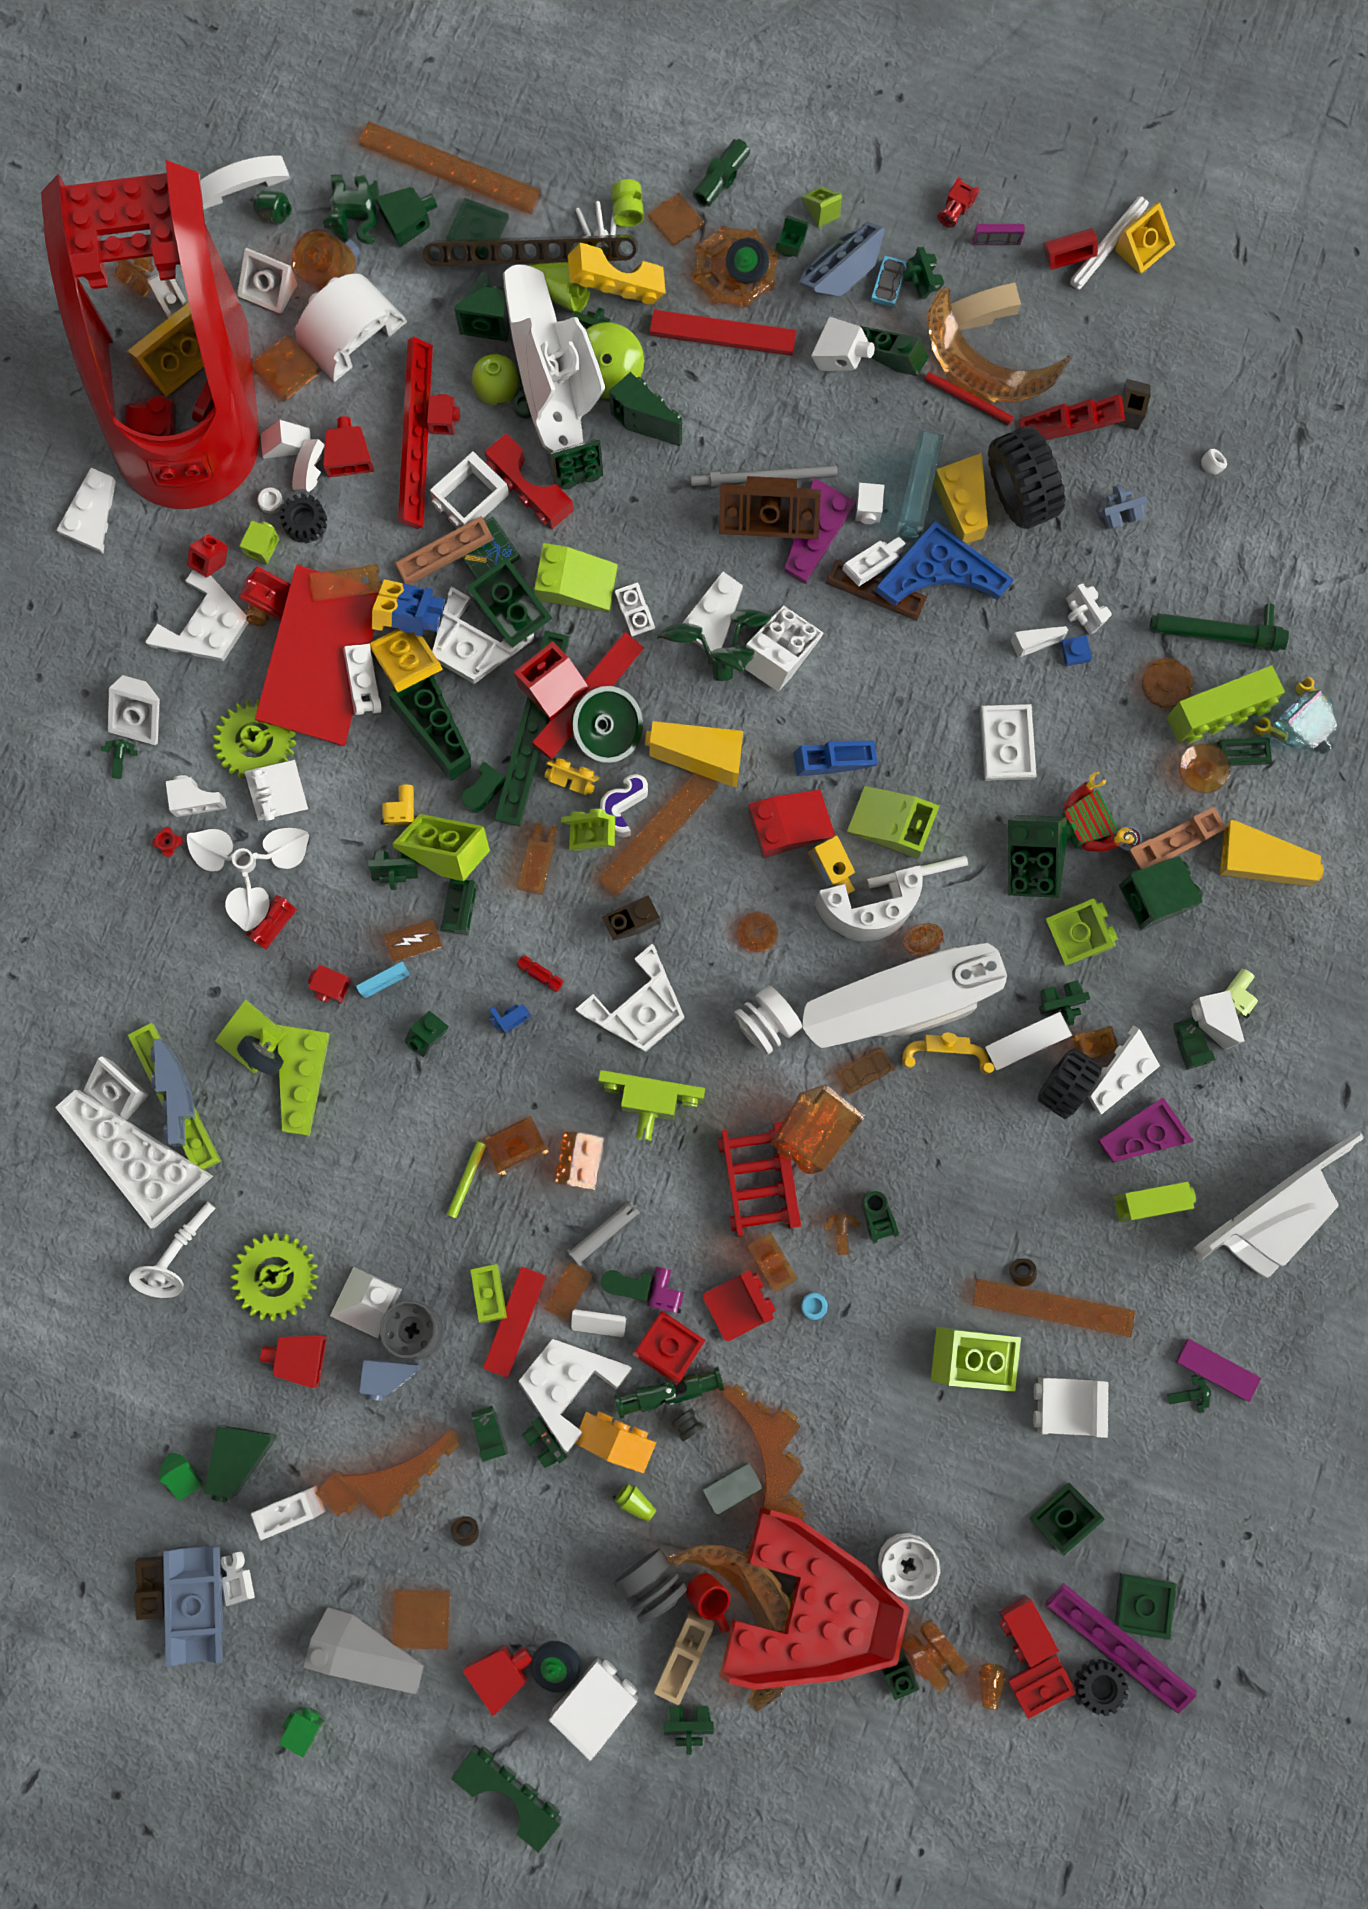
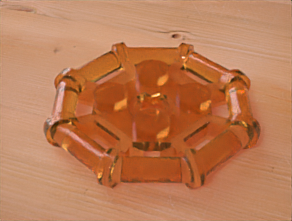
[691,225,779,308]

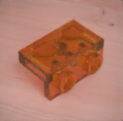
[555,1132,605,1190]

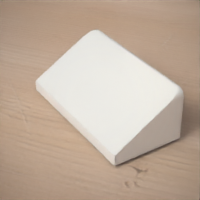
[571,1309,627,1337]

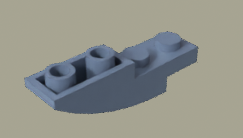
[151,1039,195,1146]

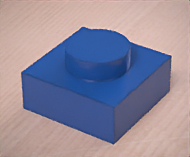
[1060,635,1092,666]

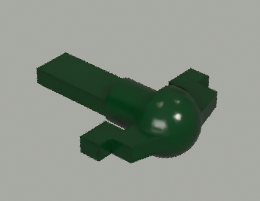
[101,738,138,779]
[1167,1375,1211,1413]

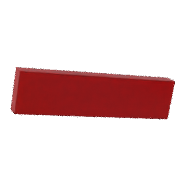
[483,1266,547,1378]

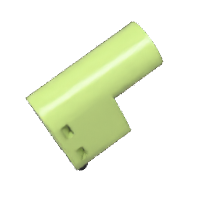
[1225,968,1258,1019]

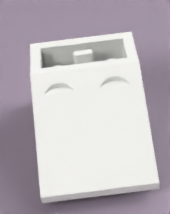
[745,605,824,692]

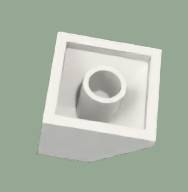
[108,675,160,745]
[1191,990,1244,1050]
[330,1267,402,1338]

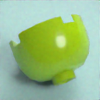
[472,354,520,406]

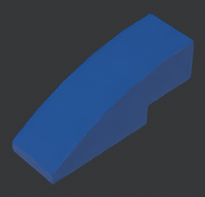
[794,740,878,776]

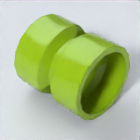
[611,179,644,227]

